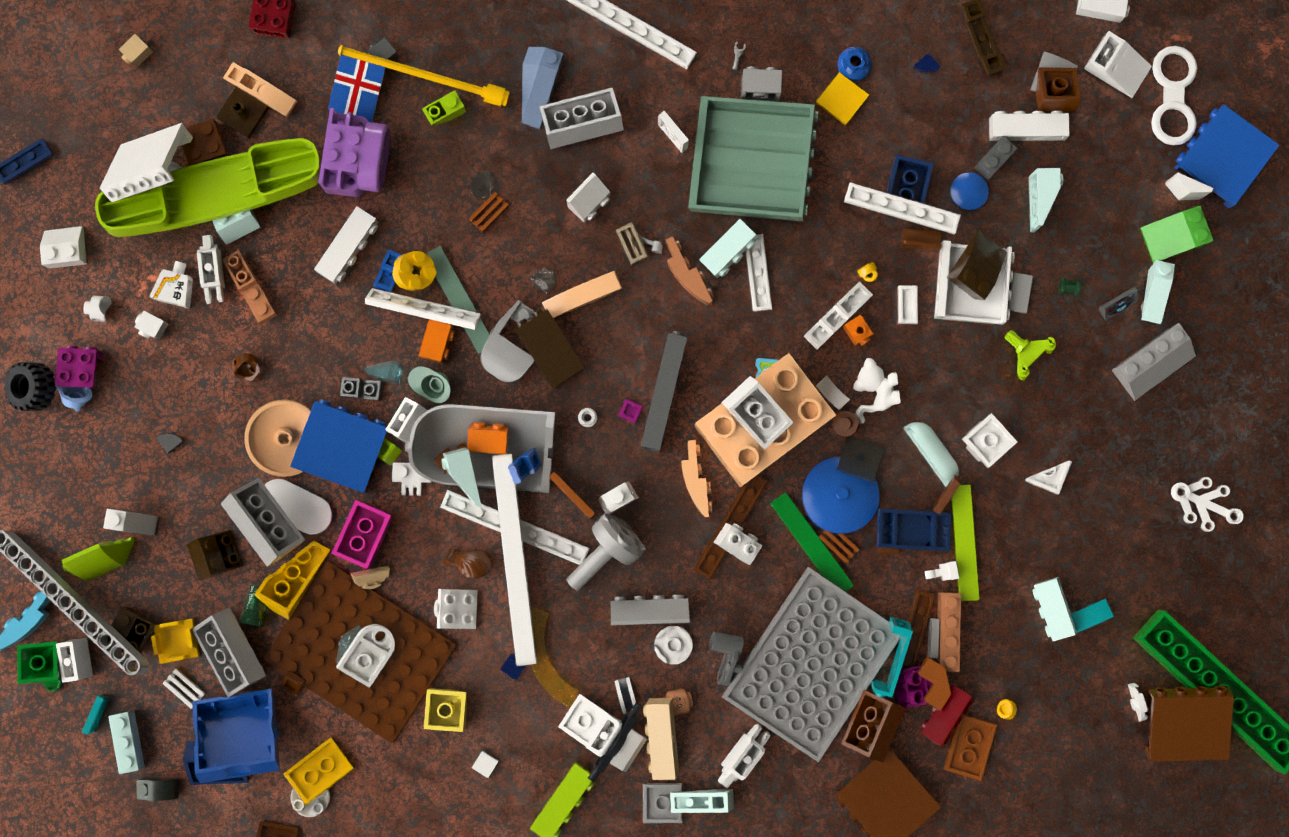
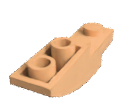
[223,62,297,117]
[681,440,712,517]

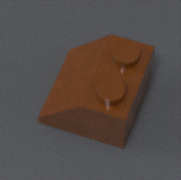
[1035,67,1081,113]

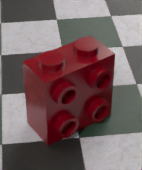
[248,0,296,39]

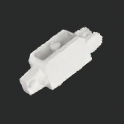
[197,235,225,304]
[718,724,770,788]

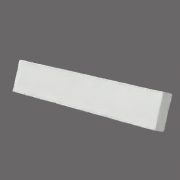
[844,183,961,234]
[365,288,481,330]

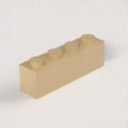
[643,698,679,780]

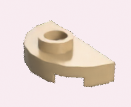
[351,566,390,589]

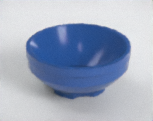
[837,47,872,82]

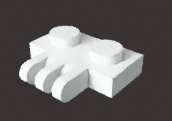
[392,462,431,496]

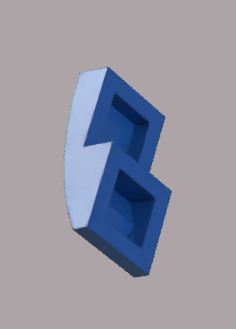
[373,249,402,293]
[508,448,541,484]

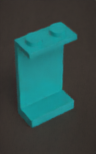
[871,616,913,698]

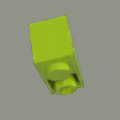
[422,90,466,126]

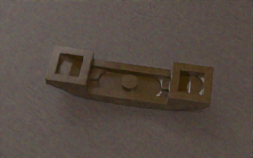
[962,0,1006,75]

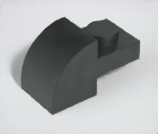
[137,778,179,801]

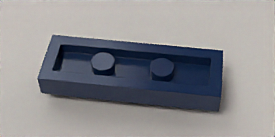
[0,138,54,185]

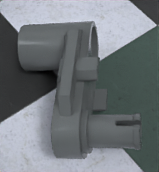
[710,631,743,686]

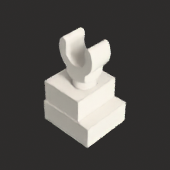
[925,561,959,581]

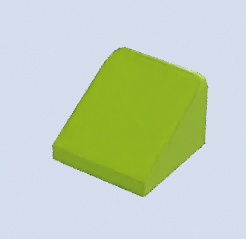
[378,437,402,465]

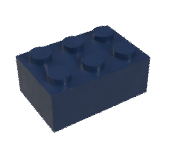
[880,154,934,218]

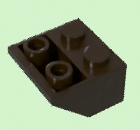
[187,530,243,581]
[108,607,156,654]

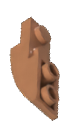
[666,236,714,306]
[222,250,277,325]

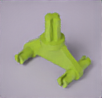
[1004,330,1056,380]

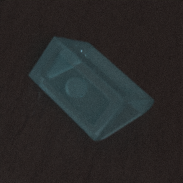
[365,360,404,385]

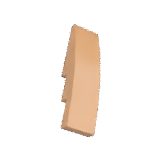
[542,271,622,318]

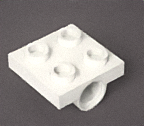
[434,589,478,629]

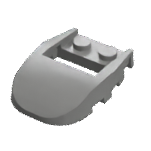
[480,300,536,383]

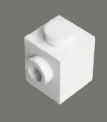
[134,311,168,340]

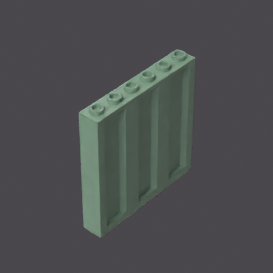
[688,96,818,221]

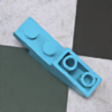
[0,591,50,651]

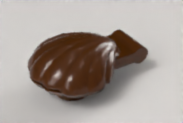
[443,549,493,579]

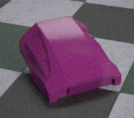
[895,664,933,708]

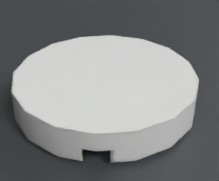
[654,626,693,664]

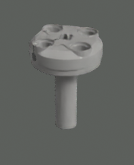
[567,513,646,591]

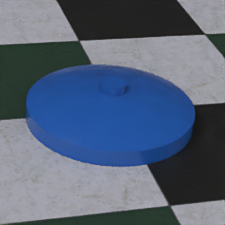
[802,457,879,534]

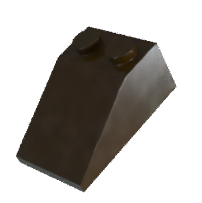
[947,230,1007,300]

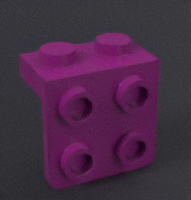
[55,346,103,388]

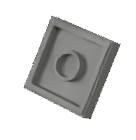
[643,783,682,823]

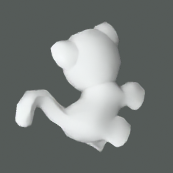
[853,358,901,424]

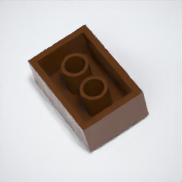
[841,690,906,763]

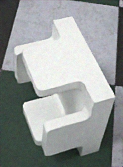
[962,413,1017,468]

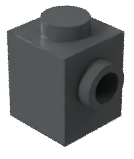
[367,38,399,61]

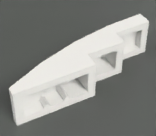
[804,281,873,349]

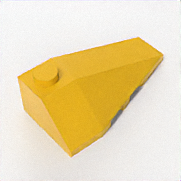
[255,541,331,620]

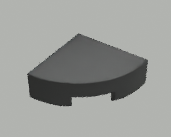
[156,434,184,453]

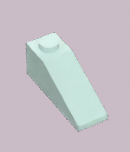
[1141,260,1175,324]
[441,448,481,507]
[670,789,734,813]

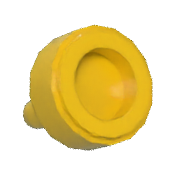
[857,262,878,282]
[997,699,1017,720]

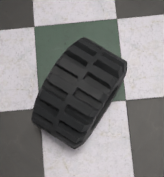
[3,362,57,411]

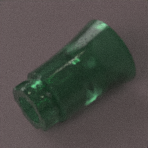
[238,585,266,628]

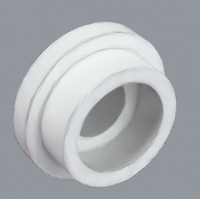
[578,408,597,427]

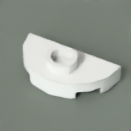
[1128,683,1148,722]

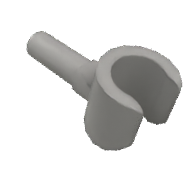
[733,42,746,70]
[640,236,663,254]

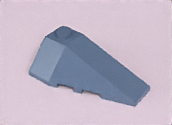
[522,47,564,129]

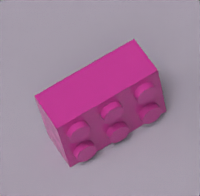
[332,500,394,569]

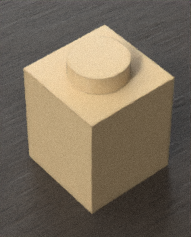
[119,34,153,67]

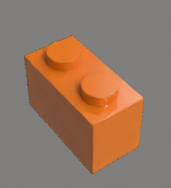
[419,319,455,364]
[467,422,509,454]

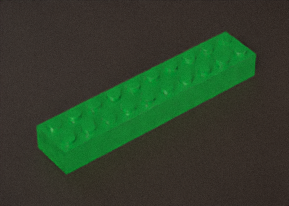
[1132,610,1289,774]

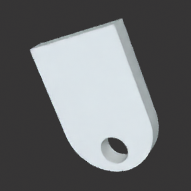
[336,624,395,688]

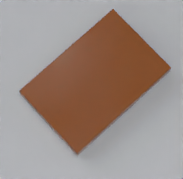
[549,472,596,519]
[943,715,997,781]

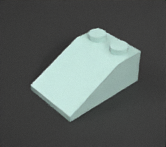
[1029,168,1063,233]

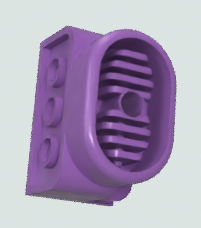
[318,108,390,197]

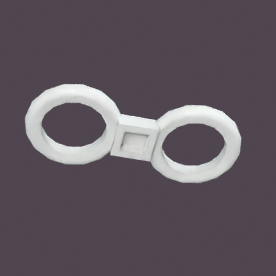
[1151,46,1198,145]

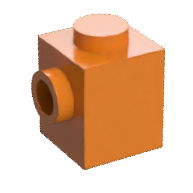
[843,314,873,346]

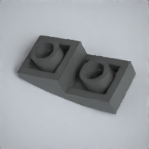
[340,377,383,401]

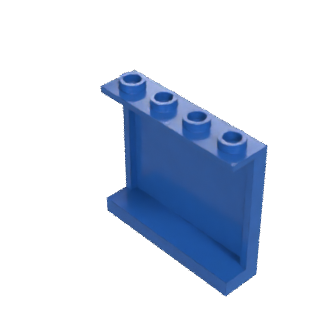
[1174,105,1279,208]
[290,399,387,493]

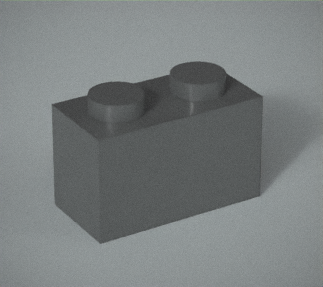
[974,136,1017,181]

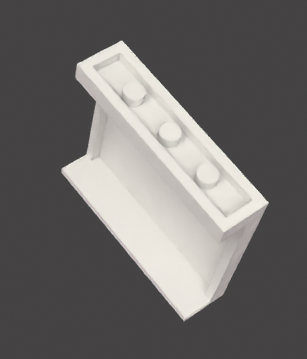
[100,123,193,202]
[934,240,1014,325]

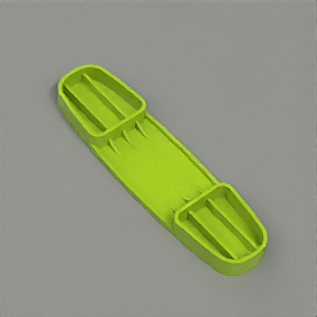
[95,138,322,237]

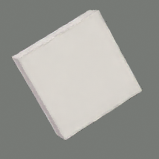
[472,751,499,778]

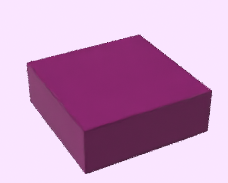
[618,399,643,424]

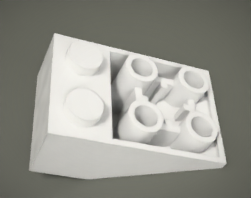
[1084,31,1152,98]

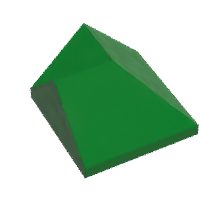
[17,641,61,685]

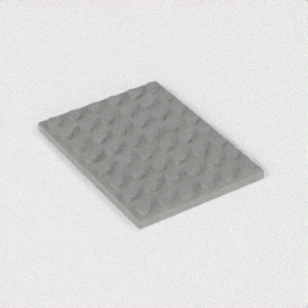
[721,567,901,762]

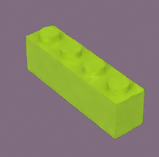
[530,762,595,837]

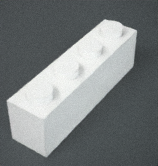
[989,111,1069,141]
[314,206,378,284]

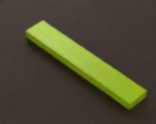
[951,485,979,601]

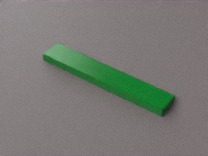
[770,492,854,592]

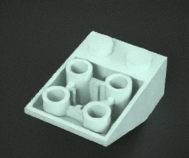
[212,210,260,245]

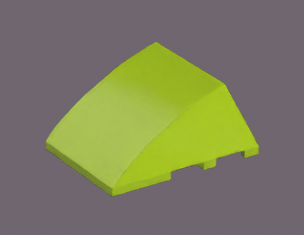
[62,536,135,581]

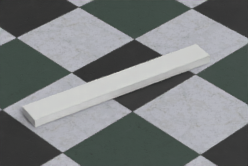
[566,0,697,70]
[440,490,590,565]

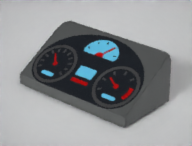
[1098,287,1138,320]

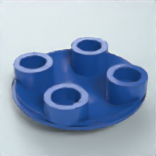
[951,173,989,210]

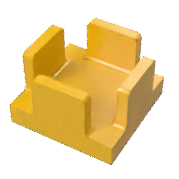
[151,618,200,664]

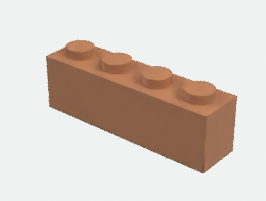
[936,592,961,672]

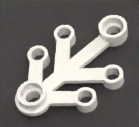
[1171,477,1244,532]

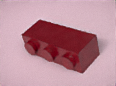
[921,684,975,748]

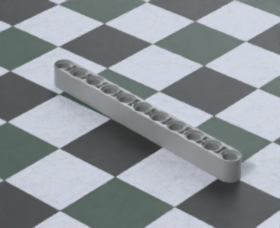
[0,530,149,675]

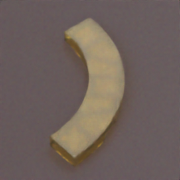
[530,606,579,708]

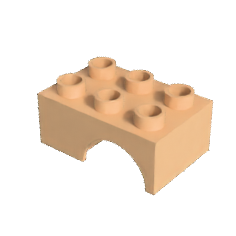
[694,353,836,487]

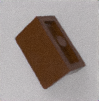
[901,228,942,252]

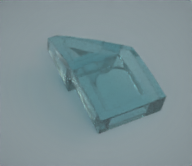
[335,625,361,663]

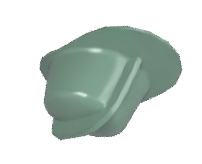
[408,366,451,403]

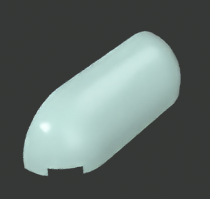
[903,422,959,487]

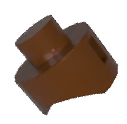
[232,353,260,381]
[833,411,860,437]

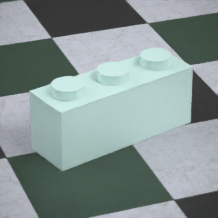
[699,219,758,279]
[1032,577,1077,641]
[108,710,145,774]

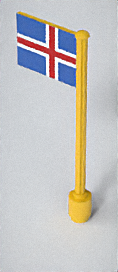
[328,45,510,122]

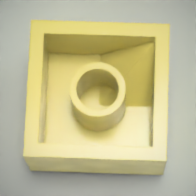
[424,688,467,732]

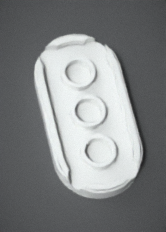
[265,479,333,534]

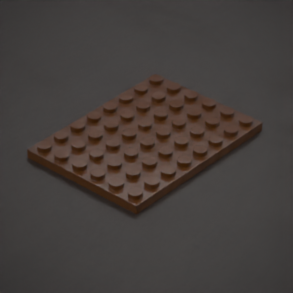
[263,561,457,743]

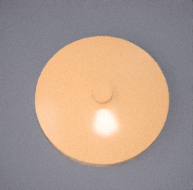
[245,400,311,477]

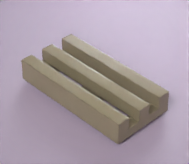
[616,222,649,265]

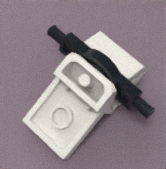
[558,694,647,782]

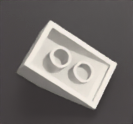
[721,376,793,449]

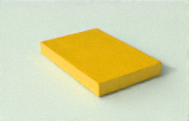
[283,738,355,805]

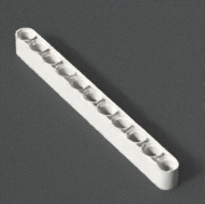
[492,453,537,666]

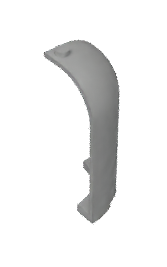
[405,404,555,493]

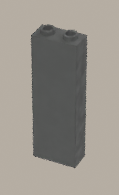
[641,331,687,453]

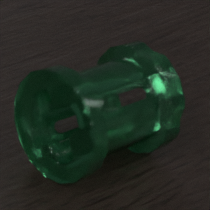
[1058,277,1082,297]

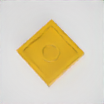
[816,72,869,126]

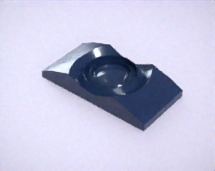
[876,508,951,551]

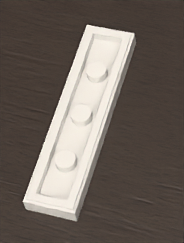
[745,234,772,312]

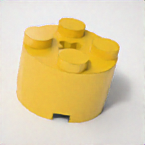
[392,251,436,291]

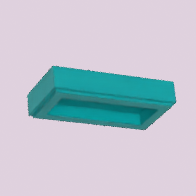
[82,695,109,735]

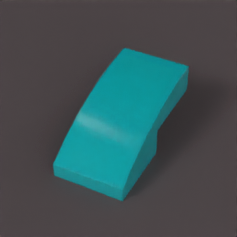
[1071,598,1114,633]

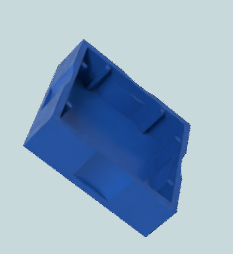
[193,689,280,783]

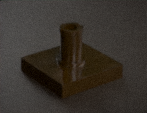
[216,87,269,139]

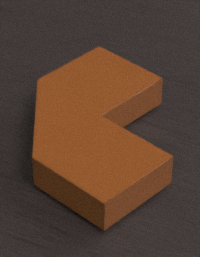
[917,656,951,711]

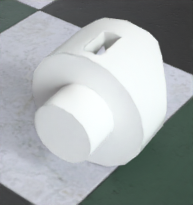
[84,295,112,322]

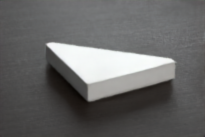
[1025,460,1072,495]

